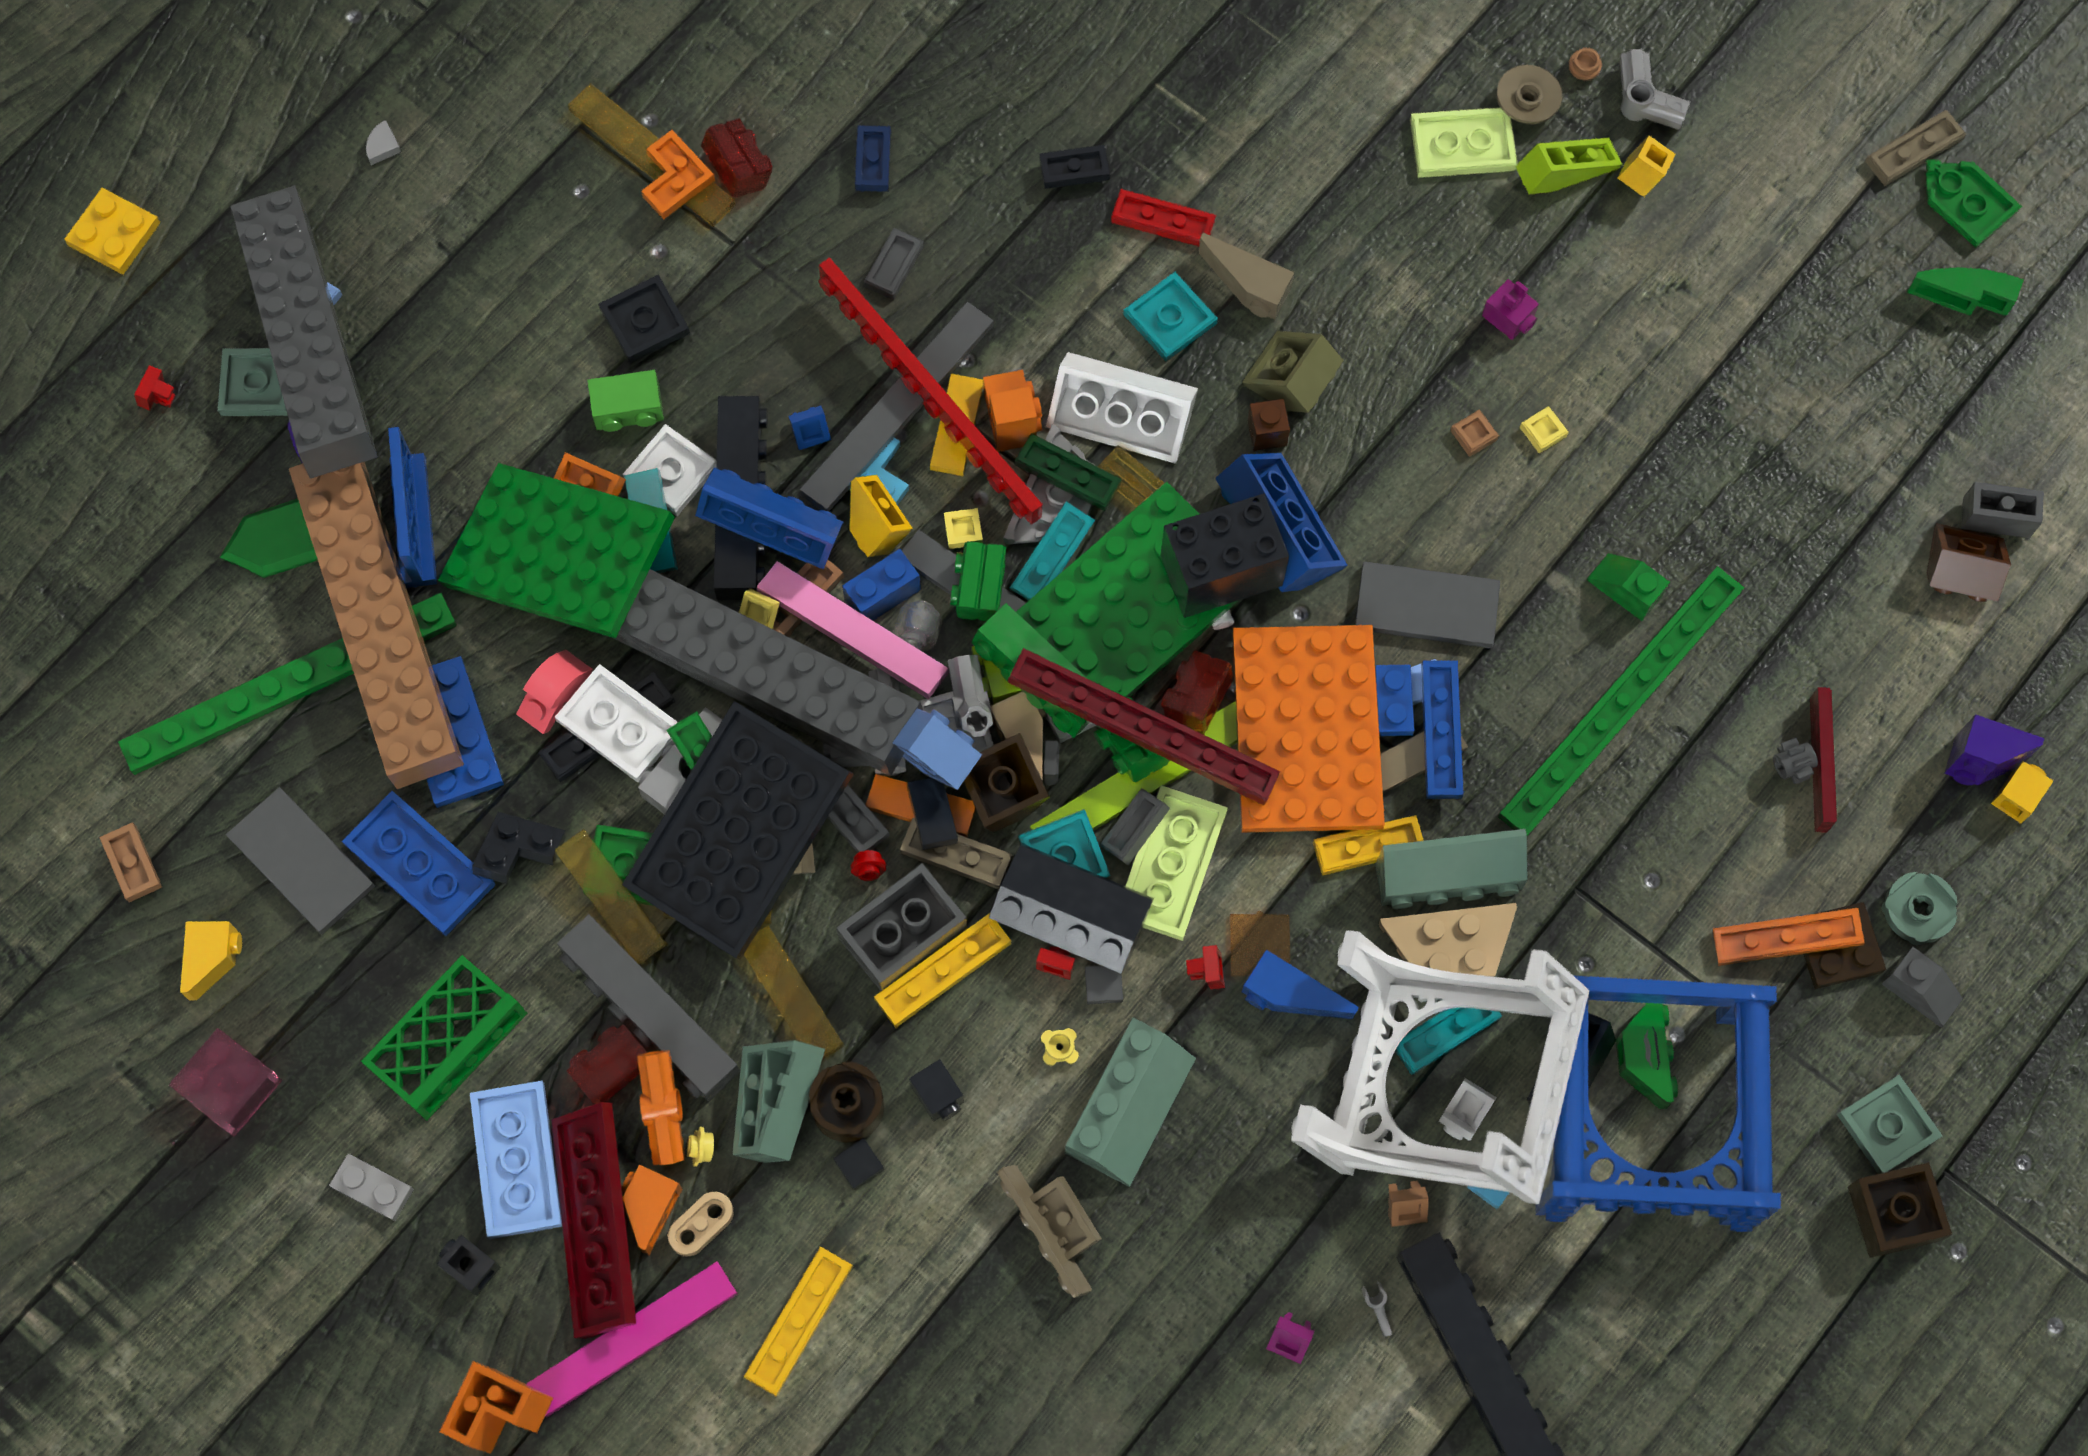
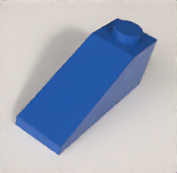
[1241,950,1359,1019]

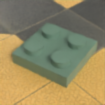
[218,348,288,416]
[1837,1075,1943,1174]

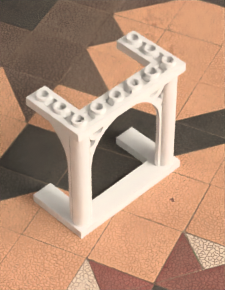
[1291,930,1589,1205]

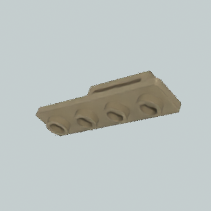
[997,1165,1102,1298]

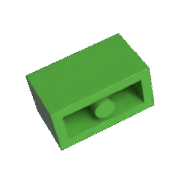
[588,370,664,432]

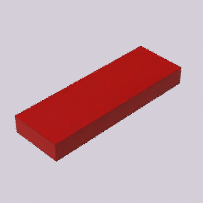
[1111,189,1216,247]

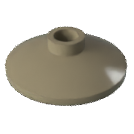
[1497,65,1562,124]

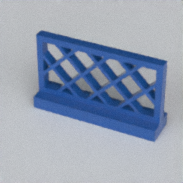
[388,427,437,588]

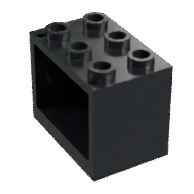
[1160,493,1289,618]

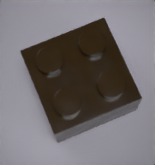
[1848,1162,1952,1258]

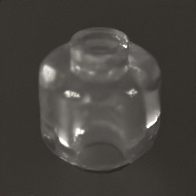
[893,601,942,652]

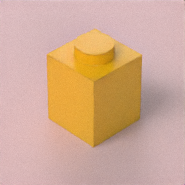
[1618,136,1676,197]
[1991,761,2053,823]

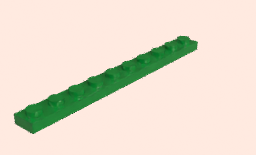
[1498,566,1745,837]
[118,593,457,775]

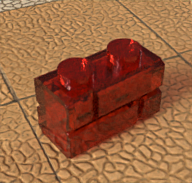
[701,118,772,198]
[1161,650,1233,735]
[566,1024,648,1105]

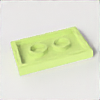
[1410,108,1517,178]

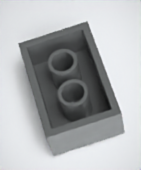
[836,863,967,992]

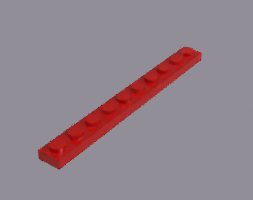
[818,257,1043,525]

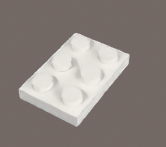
[555,664,678,782]

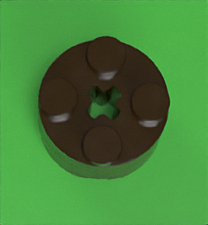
[809,1062,884,1143]

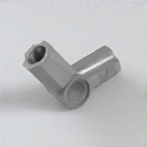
[1619,49,1690,130]
[948,655,993,737]

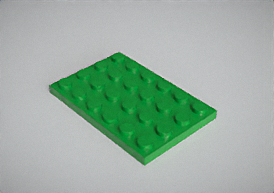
[438,463,675,638]
[1016,482,1238,698]

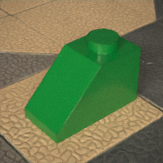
[1587,553,1670,621]

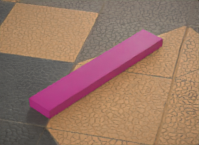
[526,1261,738,1418]

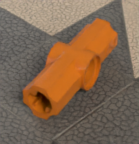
[637,1050,686,1165]

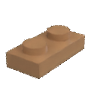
[99,822,162,903]

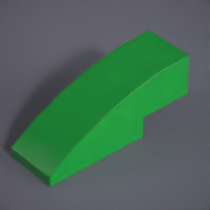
[1907,267,2024,316]

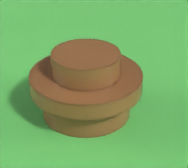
[1569,48,1602,81]

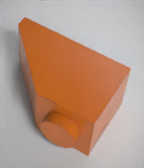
[622,1165,683,1256]

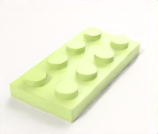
[1126,785,1228,941]

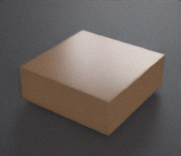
[1450,409,1499,457]

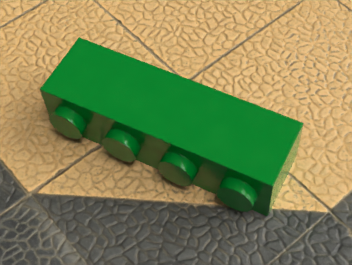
[971,603,1090,738]

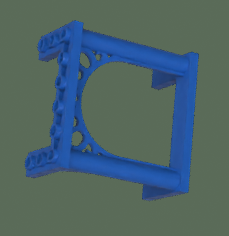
[1536,976,1781,1232]

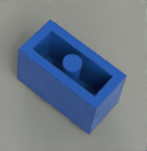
[842,549,921,621]

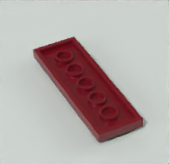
[551,1102,637,1339]

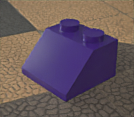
[1944,714,2044,785]

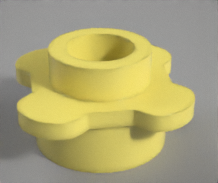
[1041,1028,1079,1066]
[687,1127,714,1167]

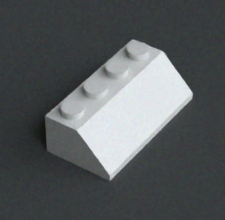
[1046,352,1198,464]

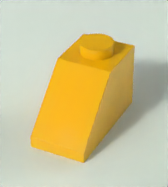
[849,475,913,557]
[180,921,242,1000]

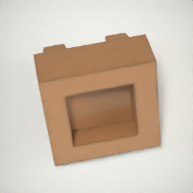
[1389,1181,1428,1227]

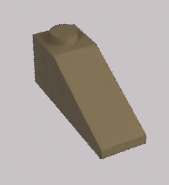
[1199,233,1294,320]

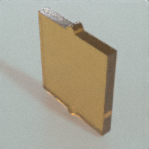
[1230,911,1290,976]

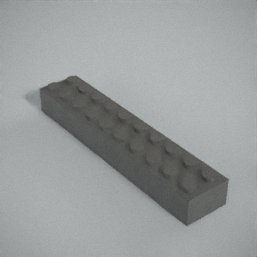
[230,186,378,479]
[614,569,924,776]

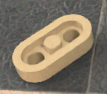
[668,1192,734,1257]

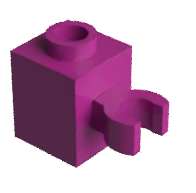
[1482,279,1539,340]

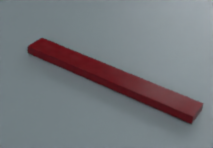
[1007,648,1280,805]

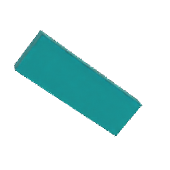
[624,468,678,573]
[1010,501,1095,601]
[1395,1008,1502,1075]

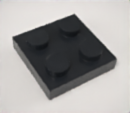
[598,275,690,363]

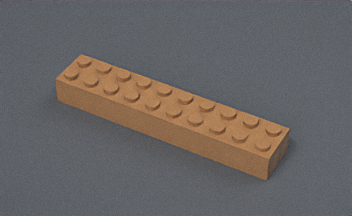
[289,462,464,789]

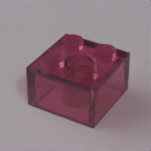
[169,1028,282,1137]

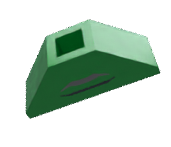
[1616,1003,1678,1109]

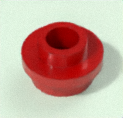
[850,850,886,881]

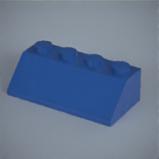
[1215,453,1348,592]
[695,468,843,570]

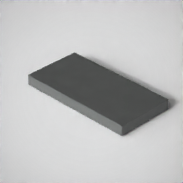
[1355,561,1501,649]
[226,787,375,935]

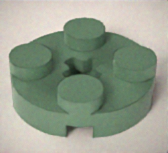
[1882,872,1958,946]

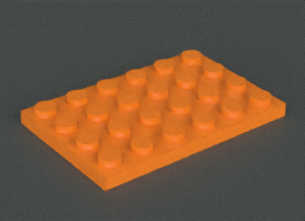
[1232,625,1385,833]

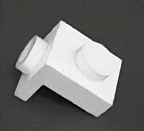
[1439,1078,1496,1140]

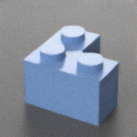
[892,708,982,790]

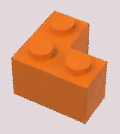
[983,370,1042,452]
[439,1361,553,1454]

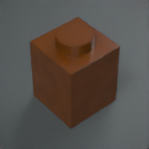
[1247,399,1290,451]

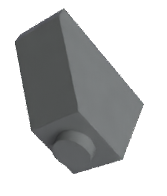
[1882,947,1963,1028]

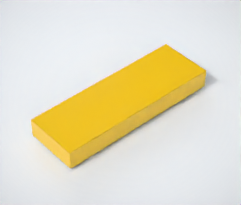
[930,374,983,476]
[1313,815,1424,876]

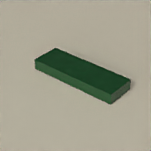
[1015,433,1122,511]

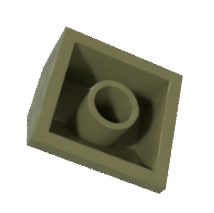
[1242,331,1344,413]

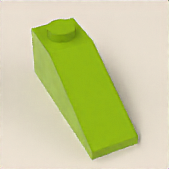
[1515,138,1623,194]

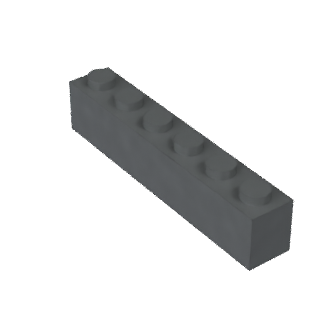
[557,914,740,1102]

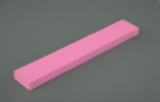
[757,561,949,700]

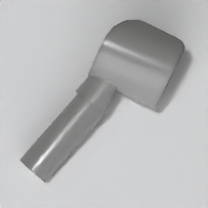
[1362,1281,1392,1337]

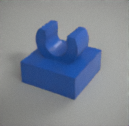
[789,406,831,450]

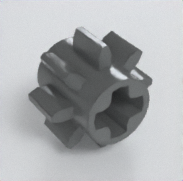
[1773,737,1818,784]

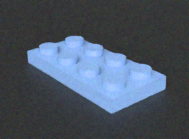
[470,1081,562,1239]

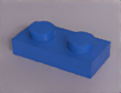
[1375,665,1414,736]

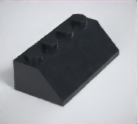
[989,843,1154,974]

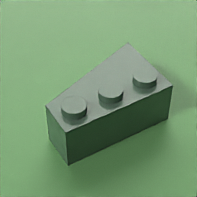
[732,1040,825,1163]

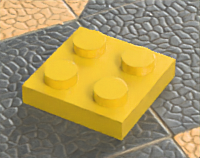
[64,188,161,275]

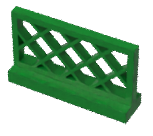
[361,955,528,1121]

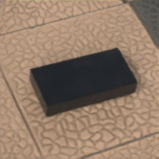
[907,778,958,850]

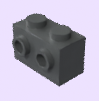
[1961,482,2044,538]

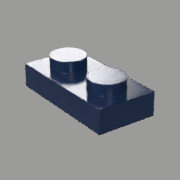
[855,126,891,192]

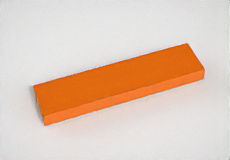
[1713,908,1864,966]

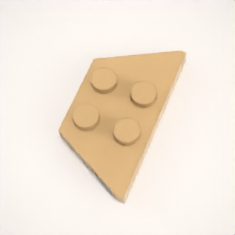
[1379,903,1517,977]

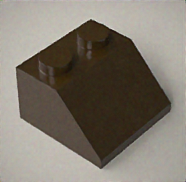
[964,733,1050,833]

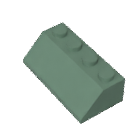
[1375,829,1527,909]
[1065,1018,1196,1187]

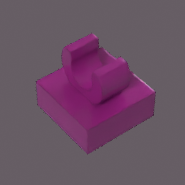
[1266,1312,1315,1364]

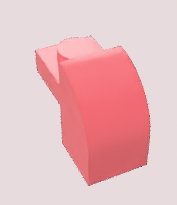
[516,650,593,734]

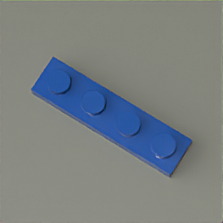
[1421,661,1464,799]

